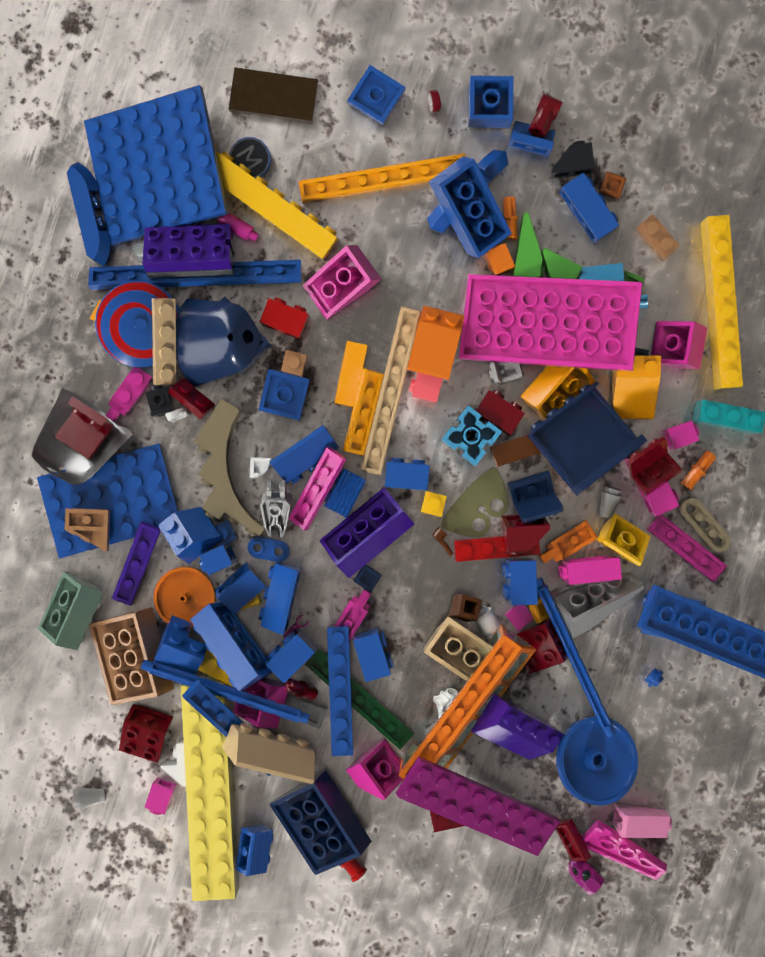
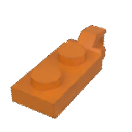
[539,520,597,563]

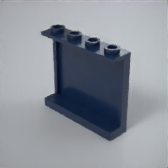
[528,381,648,496]

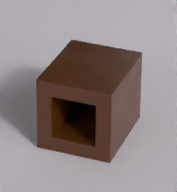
[449,594,482,622]

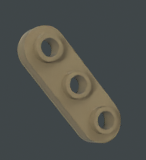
[679,498,730,552]

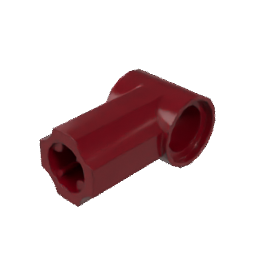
[528,93,563,138]

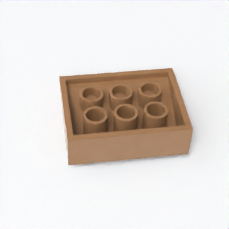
[89,607,174,705]

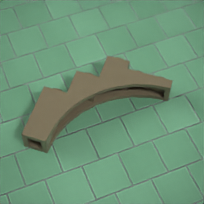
[194,399,265,536]

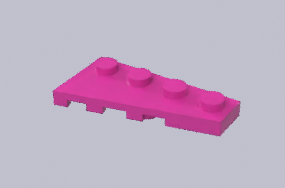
[582,820,667,880]

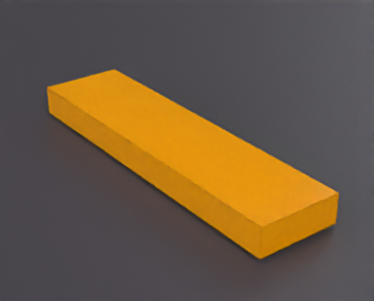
[343,369,384,456]

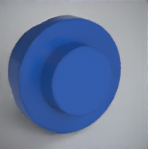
[644,668,664,688]

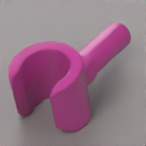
[283,615,309,638]

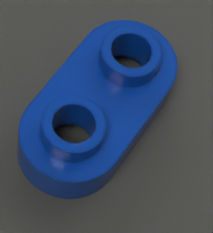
[247,537,290,562]

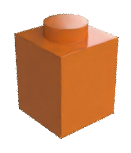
[484,243,515,276]

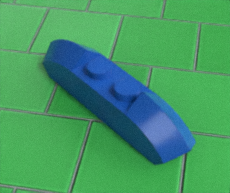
[427,150,509,233]
[66,162,111,266]

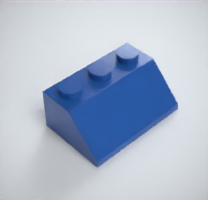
[269,425,340,484]
[258,562,302,635]

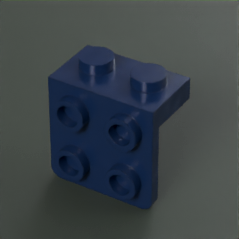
[508,471,564,523]

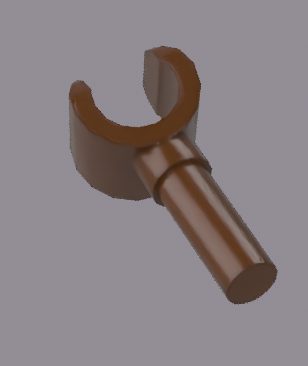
[433,527,453,556]

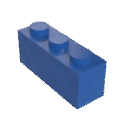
[559,173,619,244]

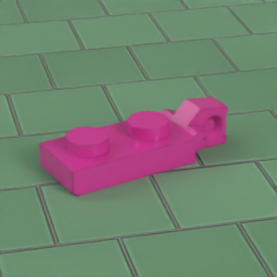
[105,367,153,422]
[334,589,371,642]

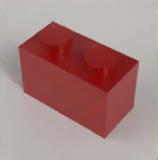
[259,297,310,340]

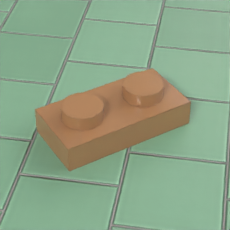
[635,214,680,261]

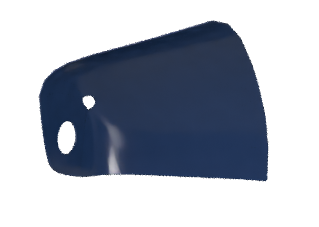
[176,298,260,387]

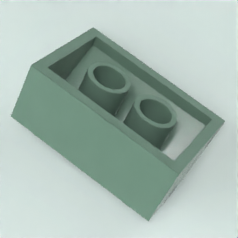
[38,571,103,650]

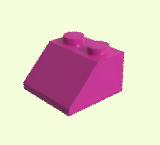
[651,321,707,370]
[233,677,288,728]

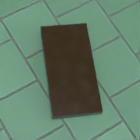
[228,67,318,123]

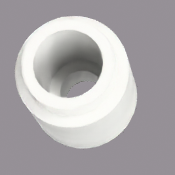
[475,606,501,639]

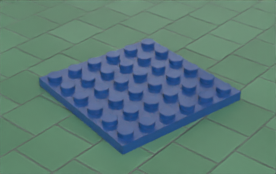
[84,85,229,246]

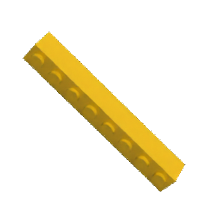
[214,144,339,261]
[700,215,743,390]

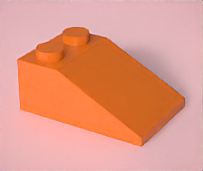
[407,305,465,380]

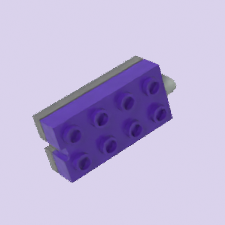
[133,224,234,278]

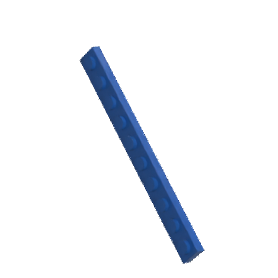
[88,260,302,290]

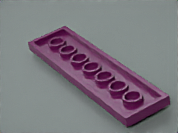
[396,756,560,856]

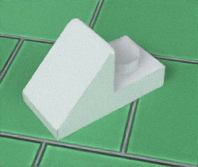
[161,739,186,786]

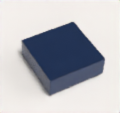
[353,564,382,593]

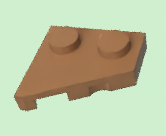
[65,508,111,551]

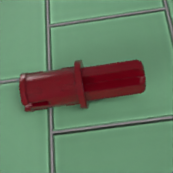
[284,678,318,700]

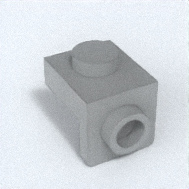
[489,361,525,384]

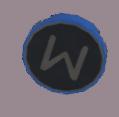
[229,137,271,179]

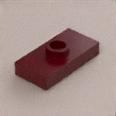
[556,819,592,861]

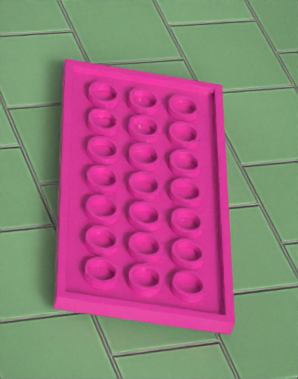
[459,274,642,371]

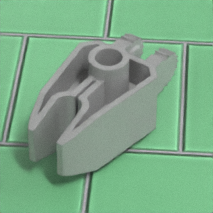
[260,479,292,537]

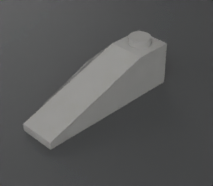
[551,572,644,638]

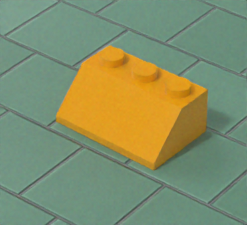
[520,366,596,420]

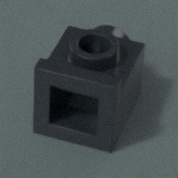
[145,385,175,418]

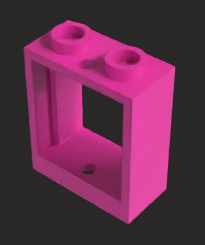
[558,555,622,585]

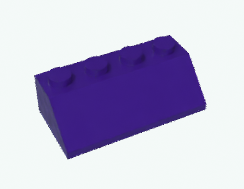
[319,487,415,578]
[471,694,564,760]

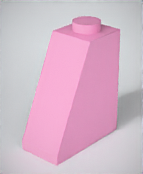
[612,802,672,838]

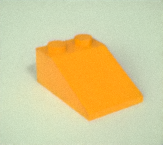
[611,355,661,419]

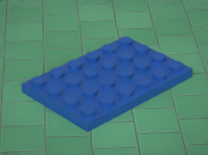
[37,443,179,559]

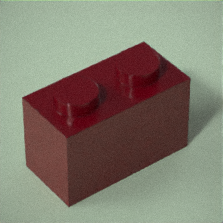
[475,390,525,436]

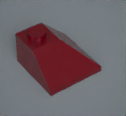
[501,515,550,555]

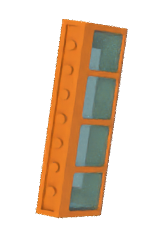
[399,624,536,779]

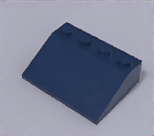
[269,770,372,875]

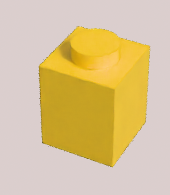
[420,491,447,517]

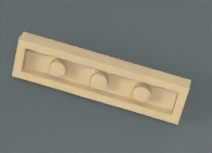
[152,298,176,385]

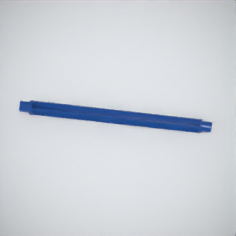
[537,577,616,738]
[141,660,310,724]

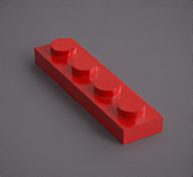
[454,536,541,562]

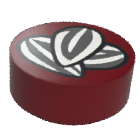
[427,90,441,113]

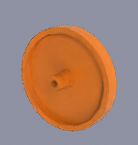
[154,566,216,628]

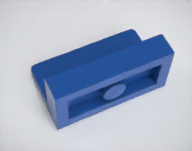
[508,121,555,157]
[215,562,265,614]

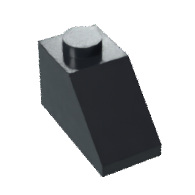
[549,141,595,179]

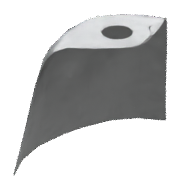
[32,388,133,485]

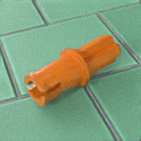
[503,196,519,240]
[680,451,716,490]

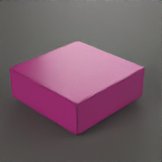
[505,605,534,631]

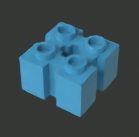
[440,405,502,466]

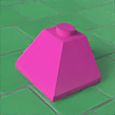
[346,739,404,800]

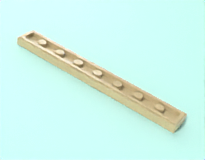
[361,306,422,475]

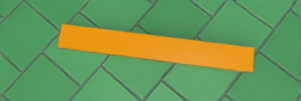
[299,153,466,204]

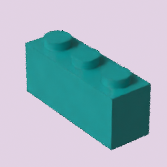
[692,400,765,434]

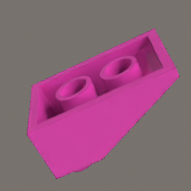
[302,245,381,319]

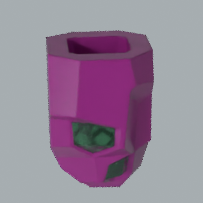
[568,860,604,895]

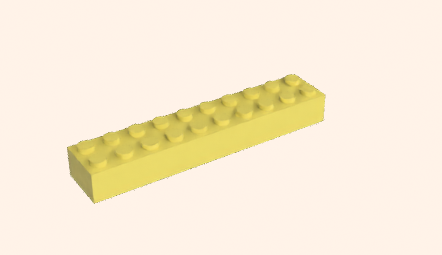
[181,679,239,901]

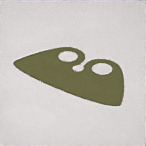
[441,468,509,537]

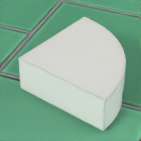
[165,407,192,422]
[250,457,272,478]

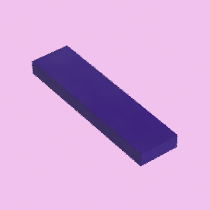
[111,520,161,606]

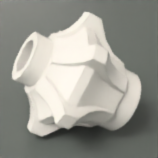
[433,688,458,718]

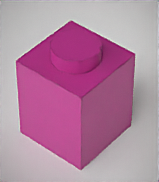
[662,420,699,450]
[144,777,177,815]

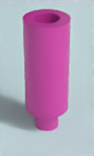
[217,212,260,242]

